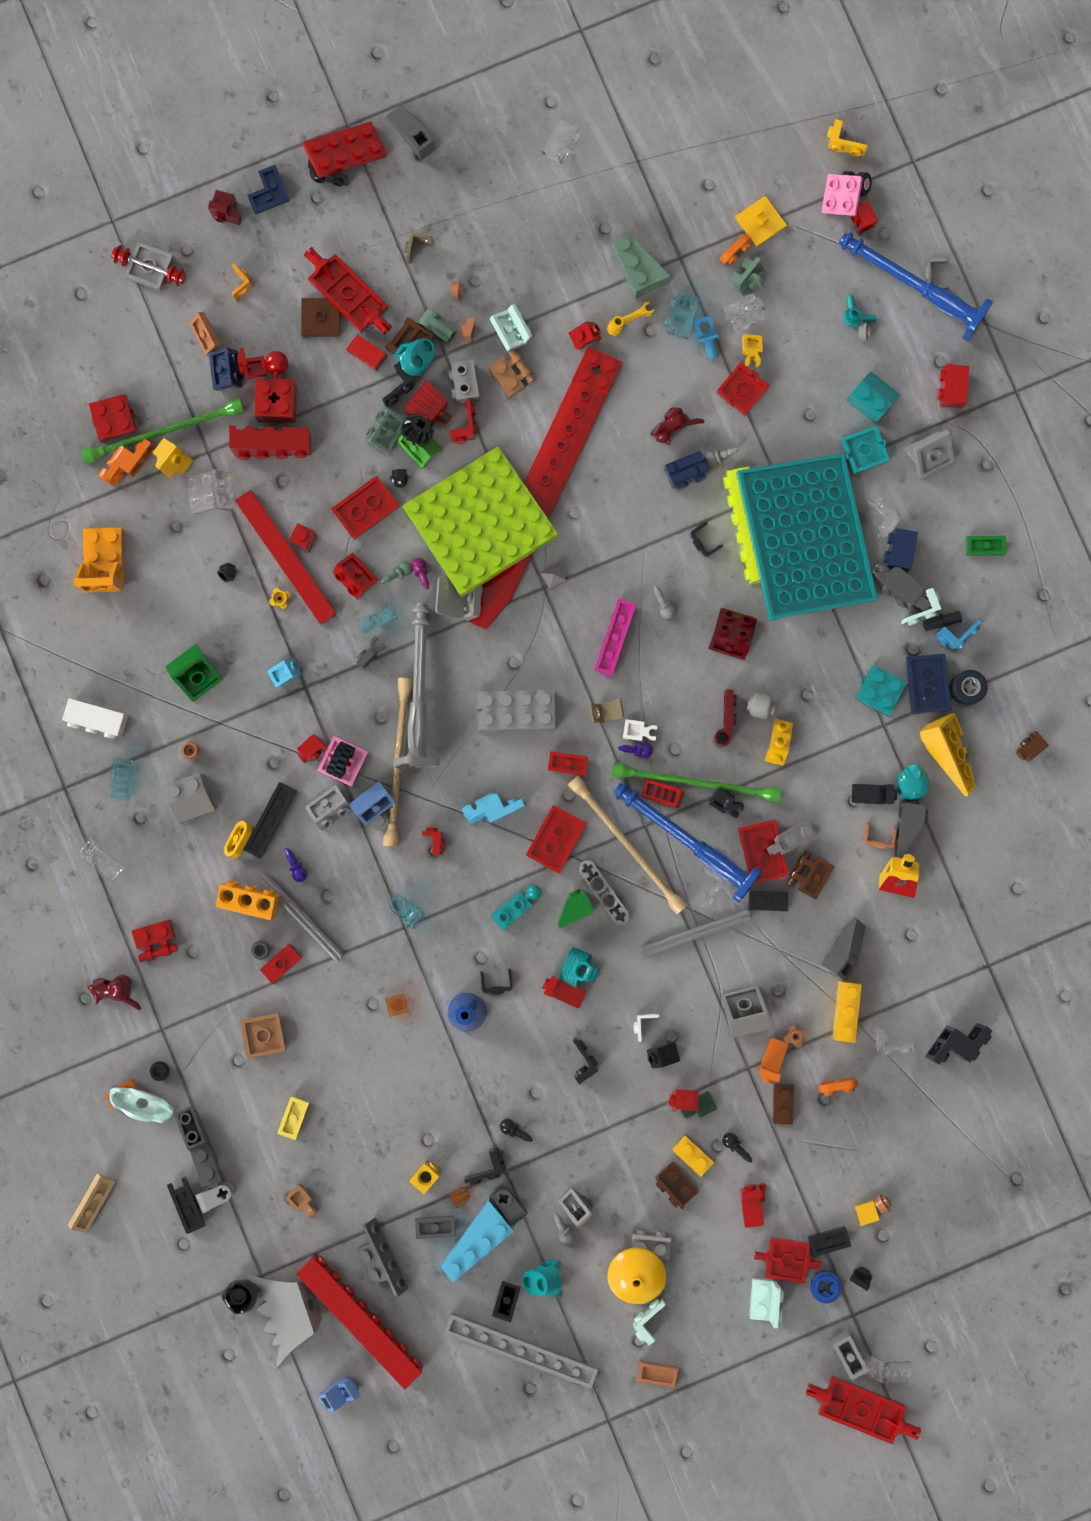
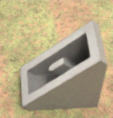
[557,1188,593,1228]

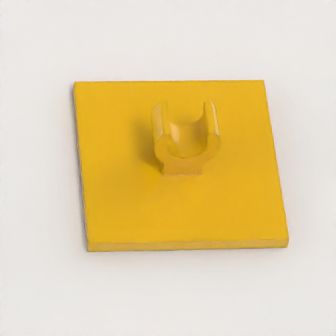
[735,196,787,247]

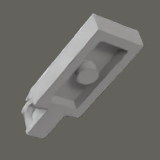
[766,819,817,855]

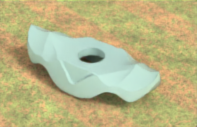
[110,1087,175,1123]

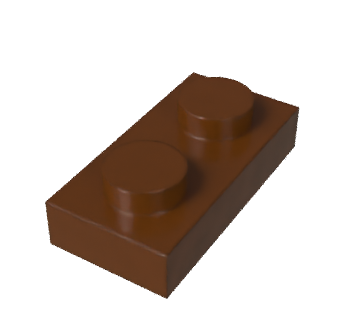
[773,1084,794,1125]

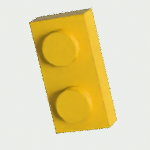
[672,1135,714,1177]

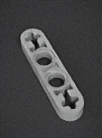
[579,860,629,925]

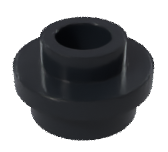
[150,1061,170,1081]

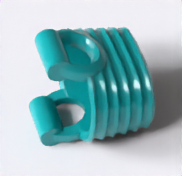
[394,338,436,377]
[559,947,600,988]
[522,1259,563,1297]

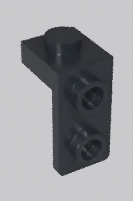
[308,159,349,187]
[382,361,415,407]
[851,784,897,805]
[464,1147,505,1185]

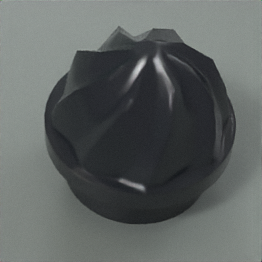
[390,469,409,488]
[217,563,237,583]

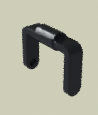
[690,521,723,557]
[480,968,513,995]

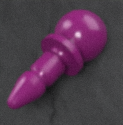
[411,558,429,590]

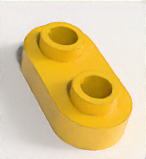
[224,821,252,859]

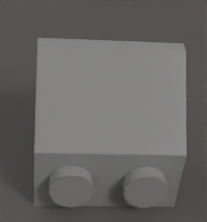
[163,773,216,823]
[721,985,770,1038]

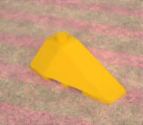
[919,712,976,796]

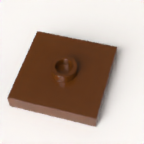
[301,298,340,337]

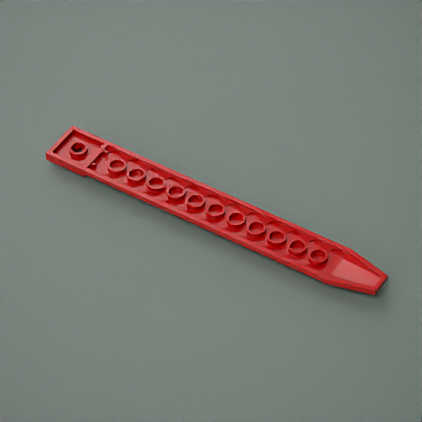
[469,346,622,630]

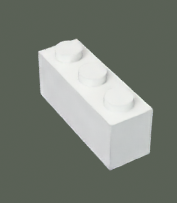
[62,698,128,739]

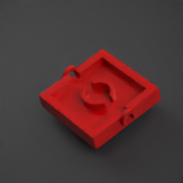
[716,362,770,416]
[89,394,137,441]

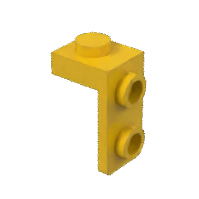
[827,119,868,157]
[765,719,793,766]

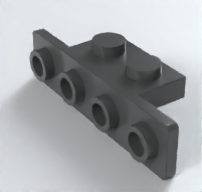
[356,1218,408,1297]

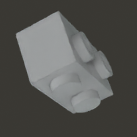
[448,359,480,405]

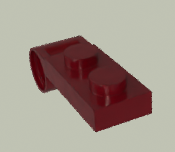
[713,690,737,748]

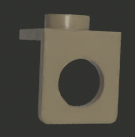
[405,232,434,263]
[589,699,624,723]

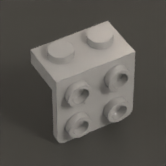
[435,576,483,621]

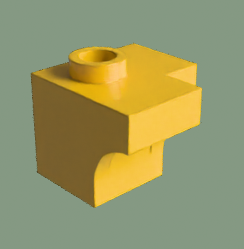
[152,438,193,479]

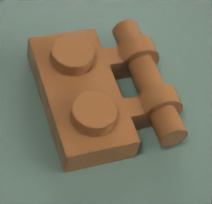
[488,349,535,399]

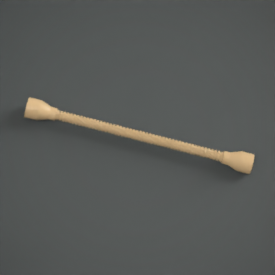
[383,678,413,847]
[568,775,688,914]

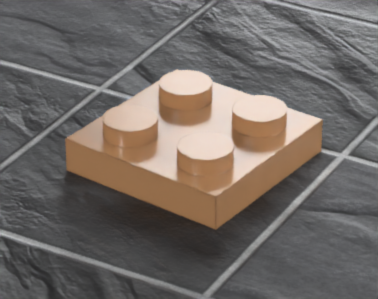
[240,1012,287,1059]

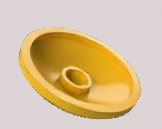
[608,1247,666,1304]

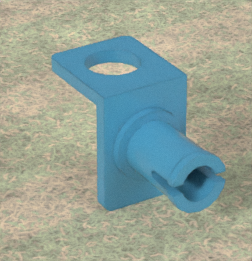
[693,316,720,359]

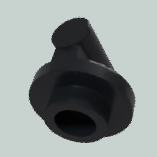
[850,1267,872,1291]

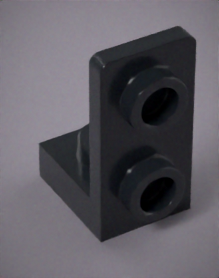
[573,1037,599,1085]

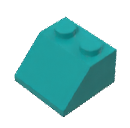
[847,371,900,424]

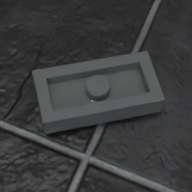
[415,1215,456,1239]

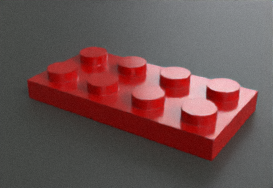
[303,121,387,178]

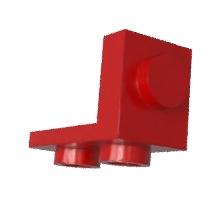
[237,348,267,380]
[450,398,477,444]
[542,975,586,1008]
[739,1184,764,1228]

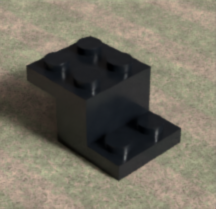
[925,1023,993,1065]

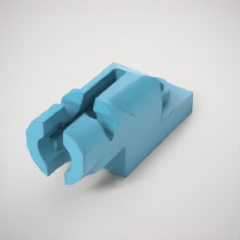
[461,794,525,825]

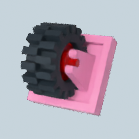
[317,736,369,787]

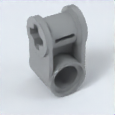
[195,1181,235,1213]

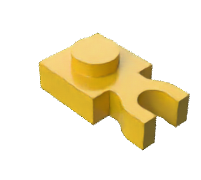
[742,334,763,367]

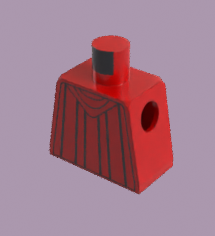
[404,379,452,425]

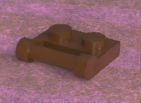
[385,317,435,355]

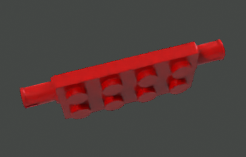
[304,247,392,335]
[806,1375,921,1445]

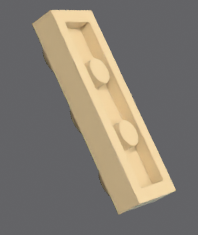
[68,1173,116,1233]

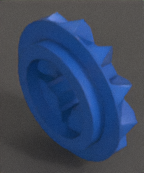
[810,1271,842,1303]

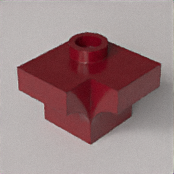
[208,190,242,225]

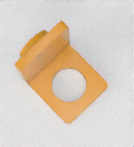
[232,263,253,301]

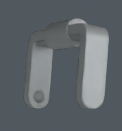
[925,258,949,290]

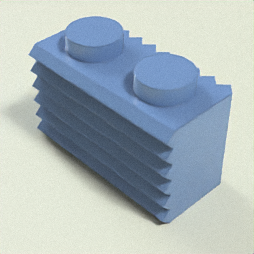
[349,781,395,826]

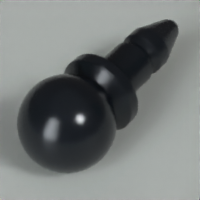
[500,1119,533,1142]
[722,1133,752,1163]

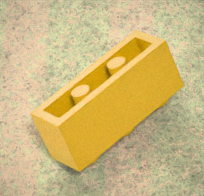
[832,981,862,1043]

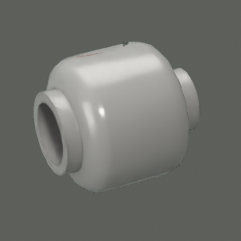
[747,693,776,720]

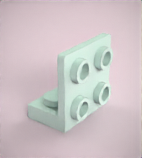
[749,1278,784,1329]

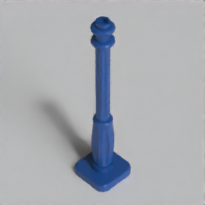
[839,232,993,342]
[614,783,763,903]

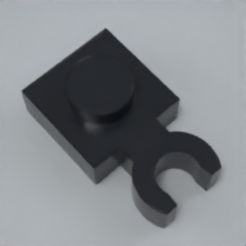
[708,787,744,818]

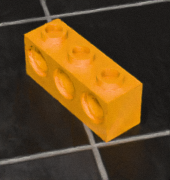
[216,880,281,920]

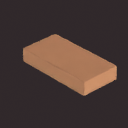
[637,1360,679,1388]

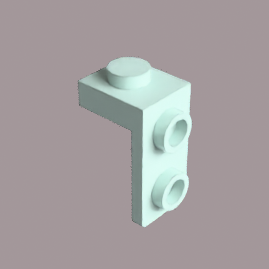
[901,588,941,626]
[633,1297,666,1346]

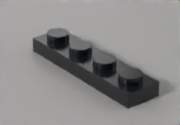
[243,782,297,859]

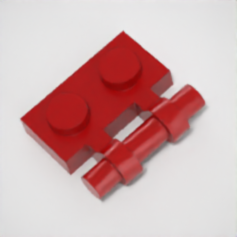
[132,919,178,962]

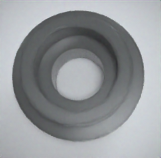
[251,941,271,960]

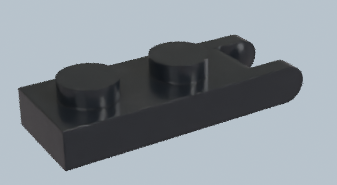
[167,1177,206,1234]

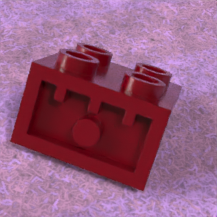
[708,608,757,660]

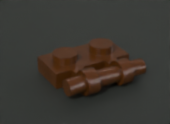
[787,850,835,900]

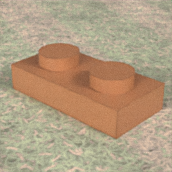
[189,312,221,356]

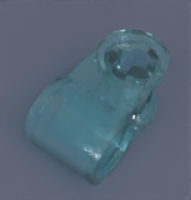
[389,895,425,929]

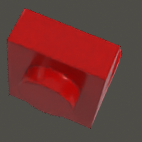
[569,321,602,350]
[422,828,445,855]
[669,1089,699,1112]

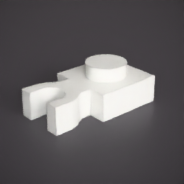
[623,719,657,741]

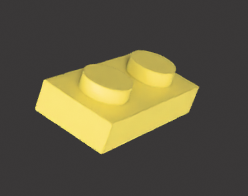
[277,1096,310,1140]

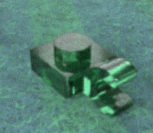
[681,1091,717,1119]

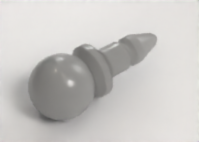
[704,448,739,467]
[654,586,675,619]
[554,1213,574,1245]

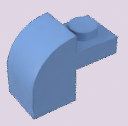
[317,1375,361,1412]

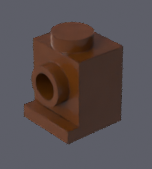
[1016,731,1049,762]

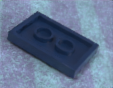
[906,654,951,714]

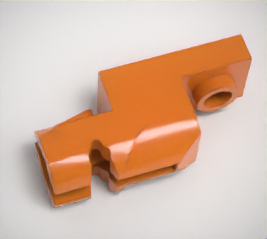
[98,439,155,487]

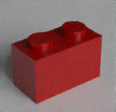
[937,364,969,408]

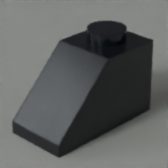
[492,1281,521,1323]

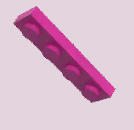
[594,598,636,677]

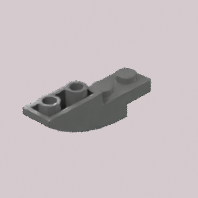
[174,1106,223,1188]

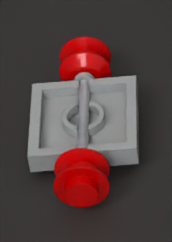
[111,242,186,291]

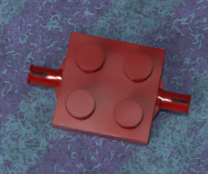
[754,1237,822,1284]

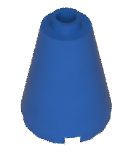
[448,993,486,1032]

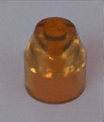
[449,1188,470,1208]

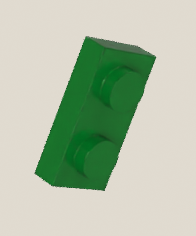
[966,536,1006,556]

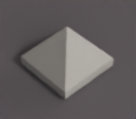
[541,564,566,589]

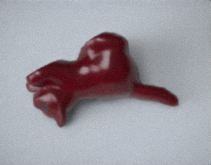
[650,407,705,445]
[87,974,141,1010]

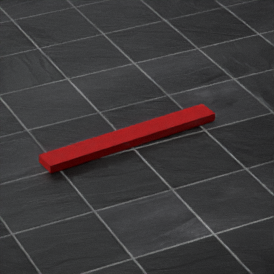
[235,490,336,625]

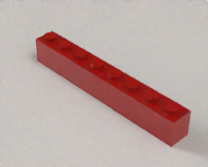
[296,1253,423,1390]

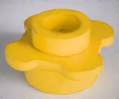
[269,588,291,609]

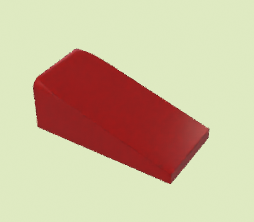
[346,335,387,372]

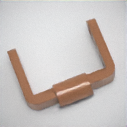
[863,822,897,849]

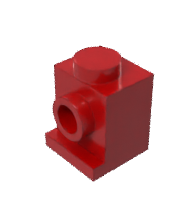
[851,201,878,235]
[297,734,327,763]

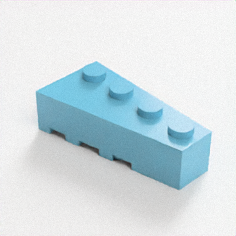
[441,1197,514,1282]

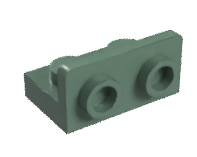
[365,409,405,454]

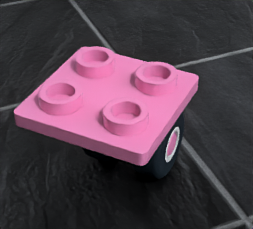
[822,171,872,216]

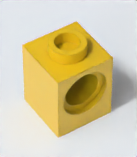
[409,1161,441,1194]

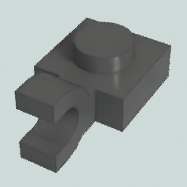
[356,636,387,670]

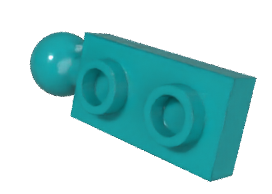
[491,884,541,930]

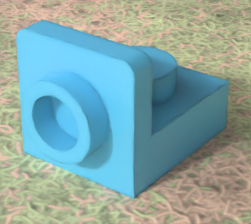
[267,658,302,688]

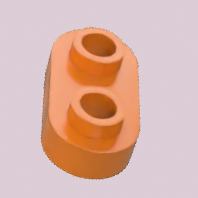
[720,233,751,266]
[818,1078,858,1096]

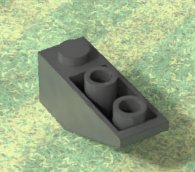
[387,105,436,160]
[821,917,866,982]

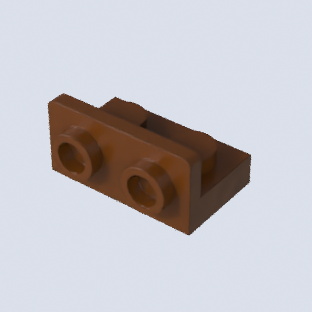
[655,1161,698,1209]

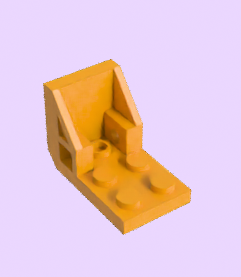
[74,527,124,593]

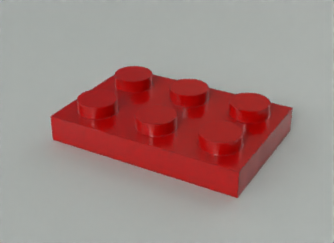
[331,476,400,540]
[525,805,586,873]
[737,819,789,884]

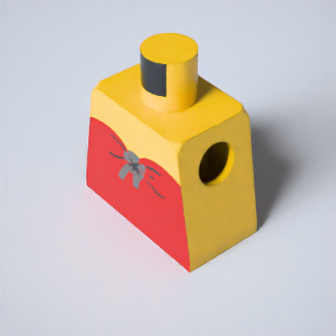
[879,854,919,898]

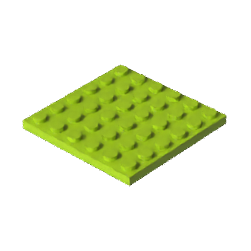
[402,446,559,597]

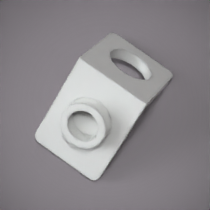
[633,1013,660,1042]

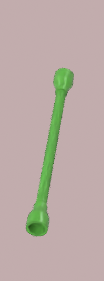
[81,398,245,465]
[612,762,781,803]

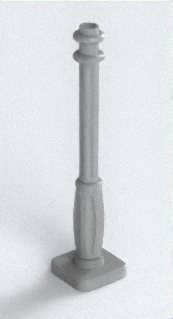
[393,604,439,770]

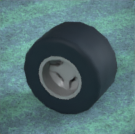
[950,670,988,705]

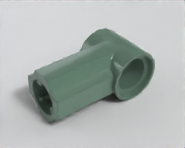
[417,308,457,344]

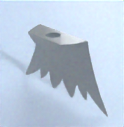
[244,1273,321,1368]

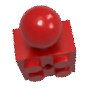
[255,351,297,423]

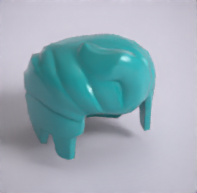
[896,764,929,802]

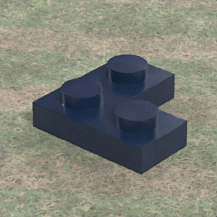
[247,165,290,215]

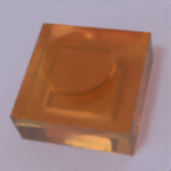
[385,993,409,1017]

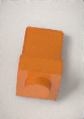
[757,1037,788,1084]

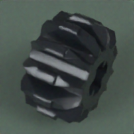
[401,413,434,447]

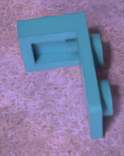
[935,619,982,651]

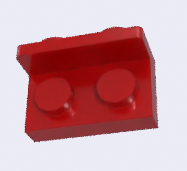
[333,553,378,600]

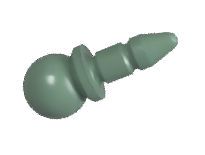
[381,561,412,584]

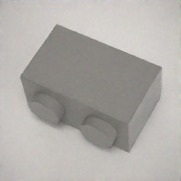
[829,1330,869,1381]

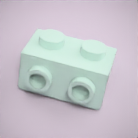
[490,304,532,351]

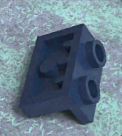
[209,347,243,391]

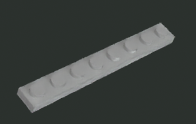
[444,1313,598,1389]

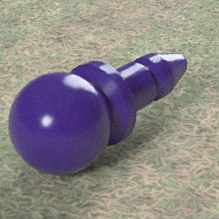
[618,743,653,758]
[285,848,307,882]

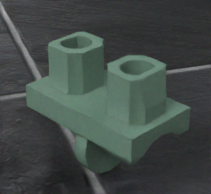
[730,257,764,295]

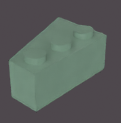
[611,233,670,299]

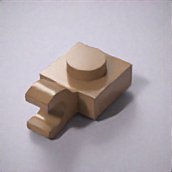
[285,1184,319,1219]

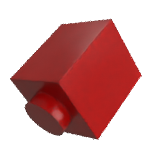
[289,523,317,552]

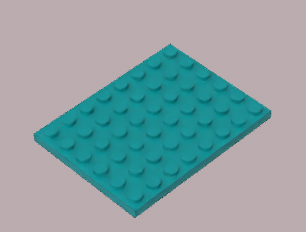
[736,453,878,621]

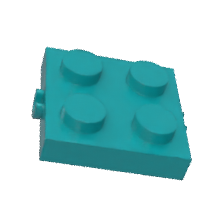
[840,425,890,475]
[855,665,907,717]

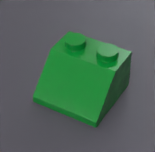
[165,644,223,702]
[557,889,594,929]

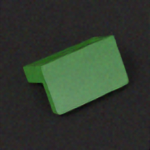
[396,434,443,468]

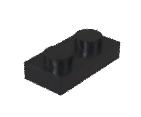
[748,891,788,911]
[807,1226,851,1257]

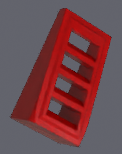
[641,778,685,809]

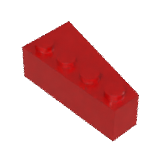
[229,425,311,460]

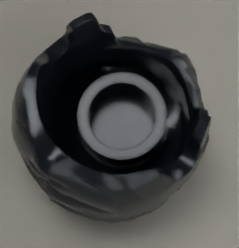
[222,1279,258,1314]

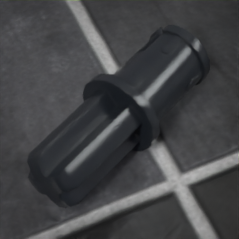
[923,611,962,631]

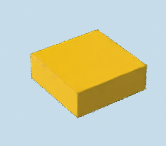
[854,1200,880,1226]

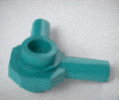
[843,295,876,327]

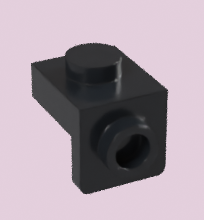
[647,1042,680,1068]

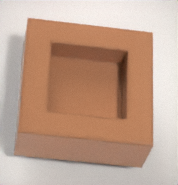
[461,317,476,342]

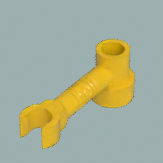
[607,302,655,336]

